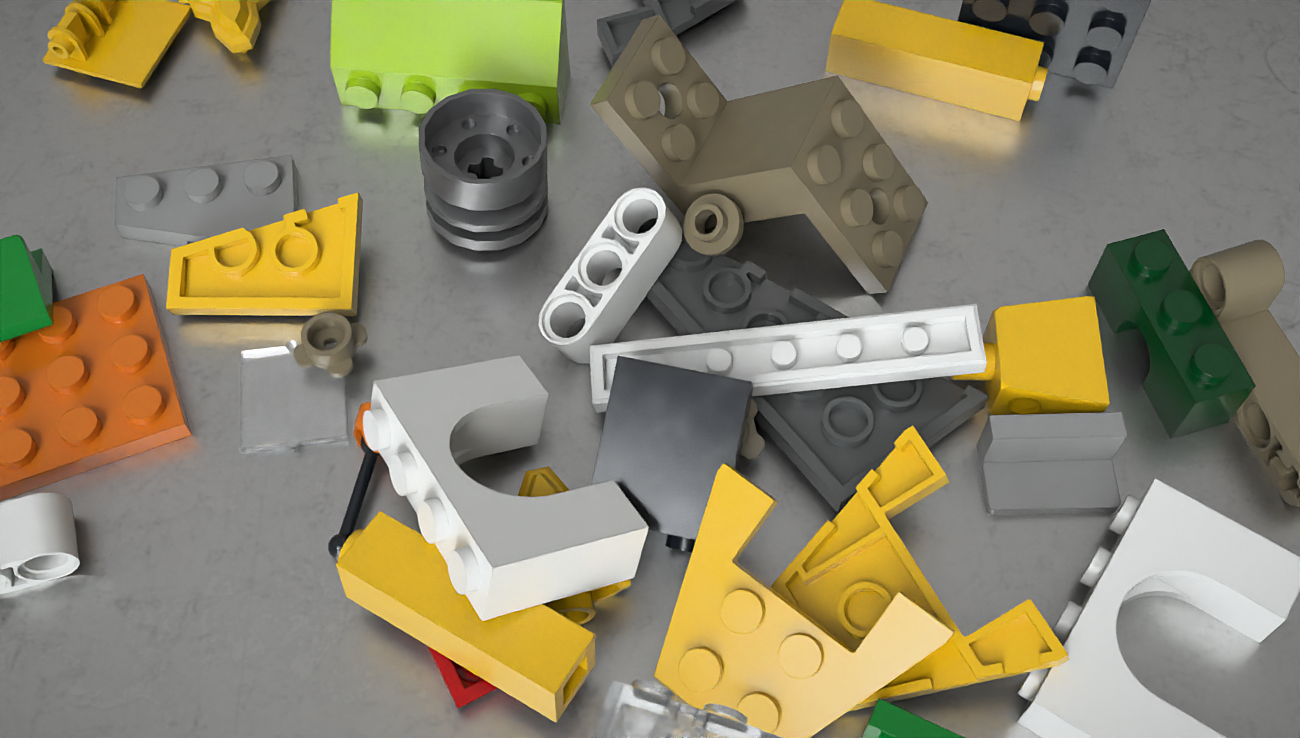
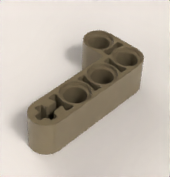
[1189,239,1300,508]

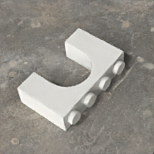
[363,355,649,621]
[1017,478,1300,738]

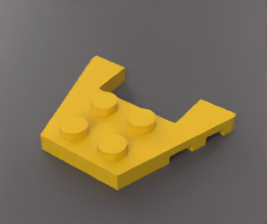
[771,426,1069,712]
[654,463,955,738]

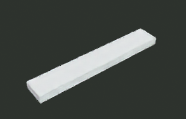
[590,304,987,413]

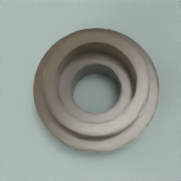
[683,193,744,256]

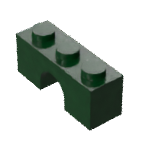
[1088,229,1256,439]

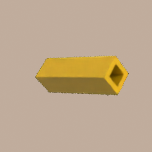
[825,0,1048,122]
[336,511,595,723]

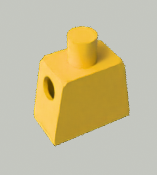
[950,296,1110,415]

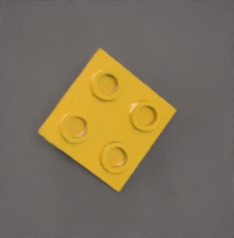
[42,0,193,89]

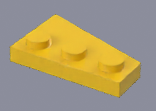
[166,192,363,316]

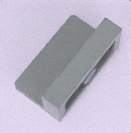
[977,412,1127,516]

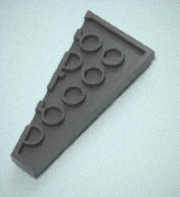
[621,218,989,513]

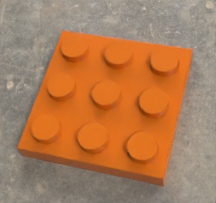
[0,274,192,501]

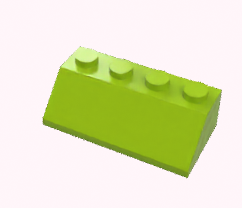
[330,0,570,125]

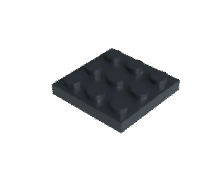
[958,0,1152,88]

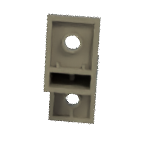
[590,14,928,294]

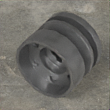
[418,89,548,251]

